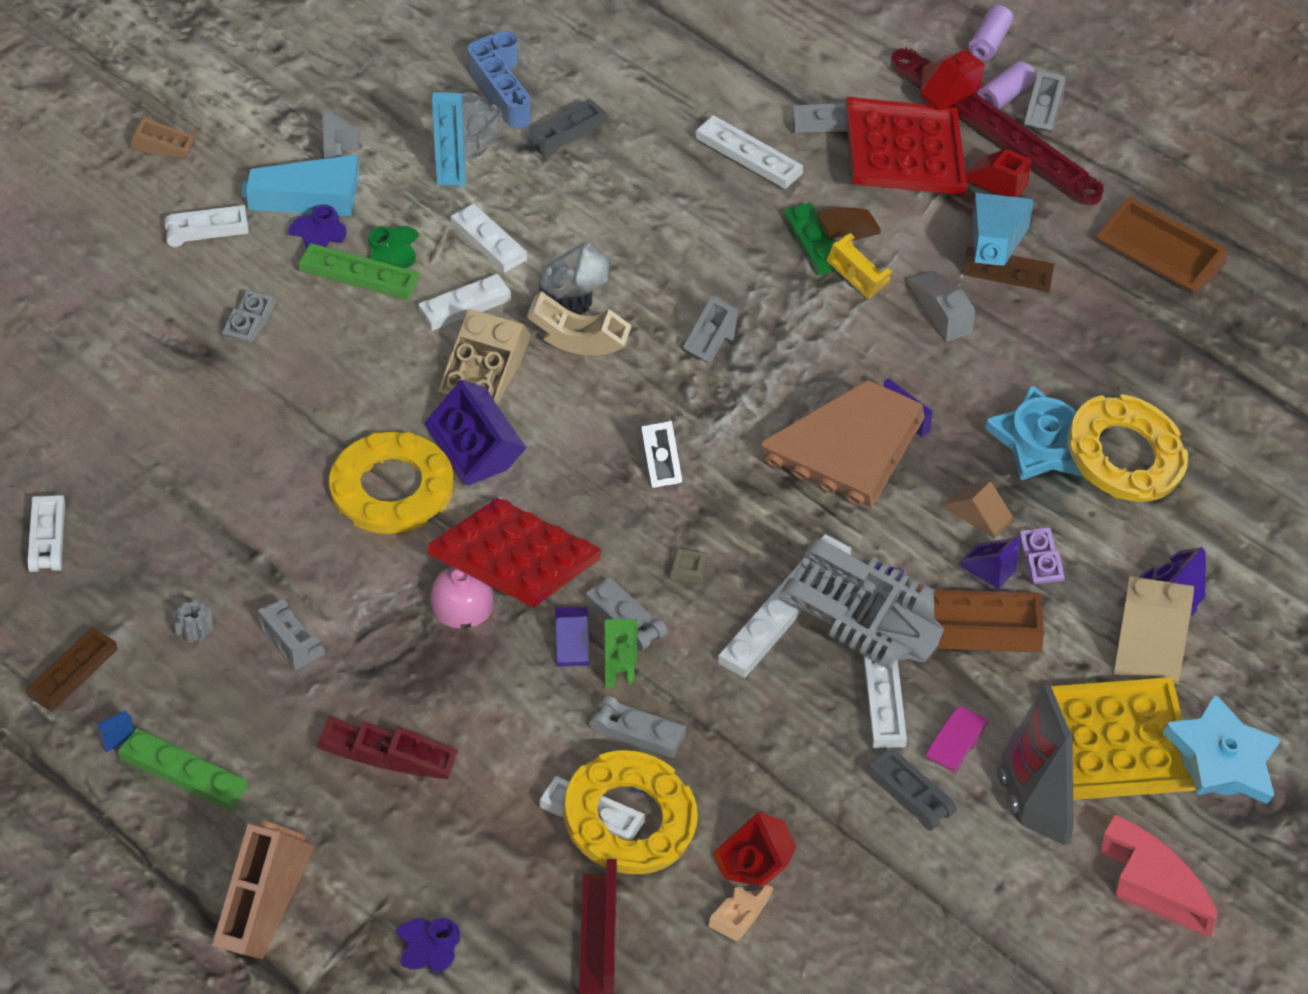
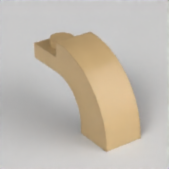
[527,291,632,356]

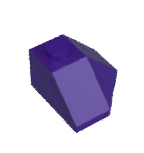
[1125,547,1206,616]

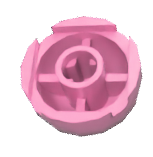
[430,566,494,628]

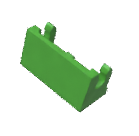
[605,619,637,688]

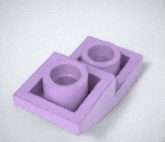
[1018,527,1065,585]

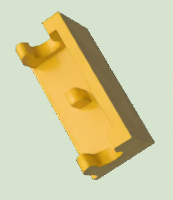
[826,233,893,299]

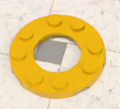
[1067,394,1188,502]
[329,432,454,534]
[563,750,698,874]

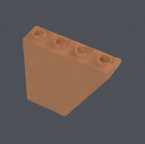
[761,380,925,508]
[212,820,315,959]

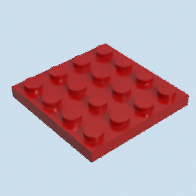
[845,97,967,195]
[427,498,602,608]

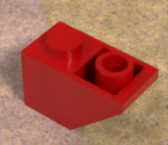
[966,149,1031,197]

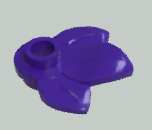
[288,205,347,249]
[396,918,460,973]

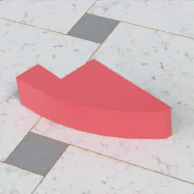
[1101,815,1218,937]

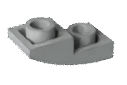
[222,290,276,343]

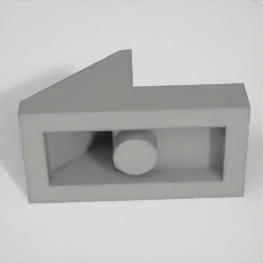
[1024,70,1066,132]
[323,111,359,159]
[683,295,738,363]

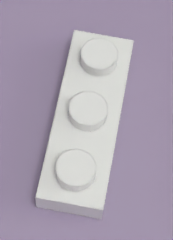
[451,204,527,273]
[418,274,511,331]
[540,776,645,841]

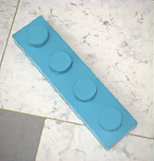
[432,92,467,186]

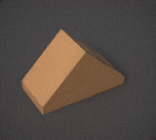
[944,481,1013,539]

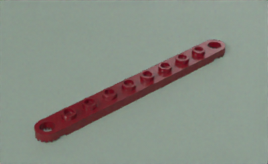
[891,47,1104,205]

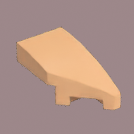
[708,885,773,942]

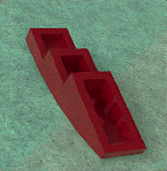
[316,716,458,779]

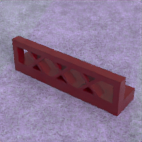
[579,859,617,994]

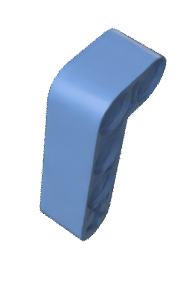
[468,31,531,129]

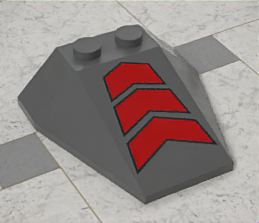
[997,684,1074,845]

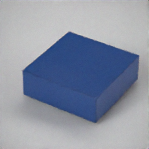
[97,710,134,753]

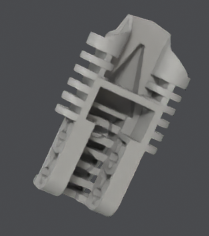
[780,538,944,669]

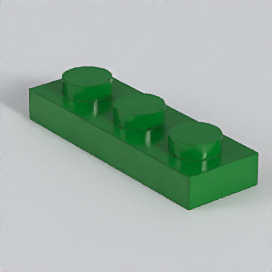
[783,202,836,276]

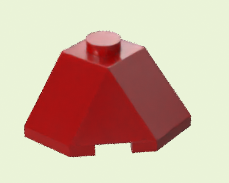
[920,49,985,111]
[713,812,796,887]

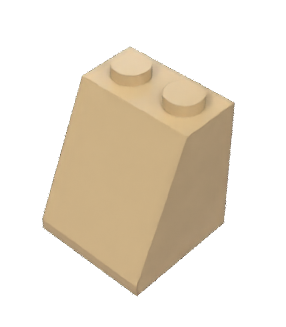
[1114,576,1194,685]

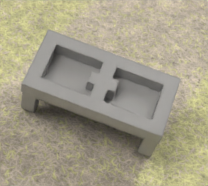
[258,600,325,671]

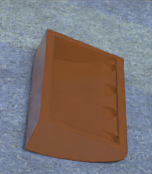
[1096,196,1227,293]
[917,589,1044,653]

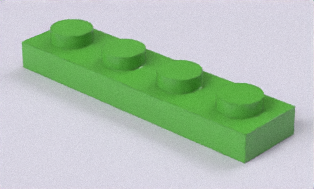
[299,243,419,300]
[118,728,248,812]

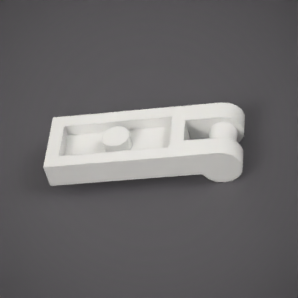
[164,205,249,247]
[28,495,65,572]

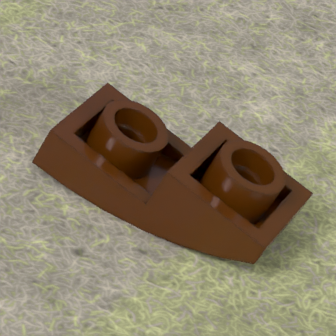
[816,208,881,241]

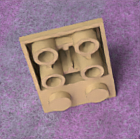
[438,308,531,404]

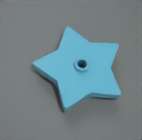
[985,386,1083,480]
[1163,695,1281,804]

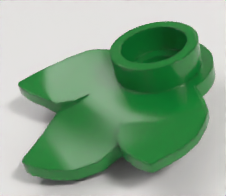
[368,226,419,268]

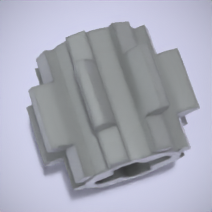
[173,600,213,643]

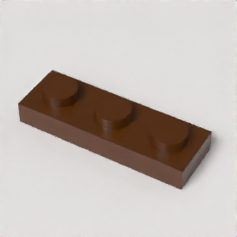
[963,246,1054,292]
[26,627,118,712]

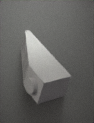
[907,271,975,342]

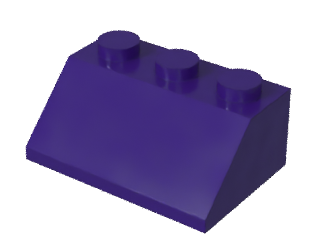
[424,379,527,486]

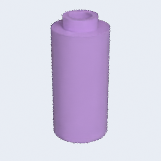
[968,5,1013,61]
[977,61,1035,109]

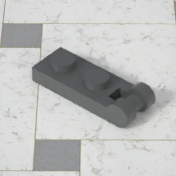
[527,98,607,157]
[868,747,957,831]

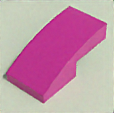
[925,706,989,774]

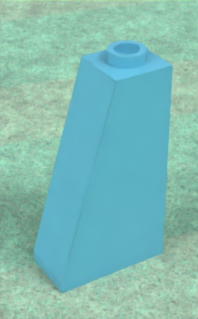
[242,155,359,216]
[971,193,1033,266]

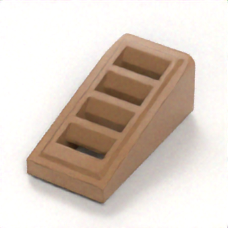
[130,117,196,158]

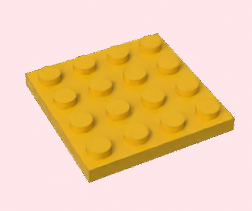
[1051,677,1196,800]

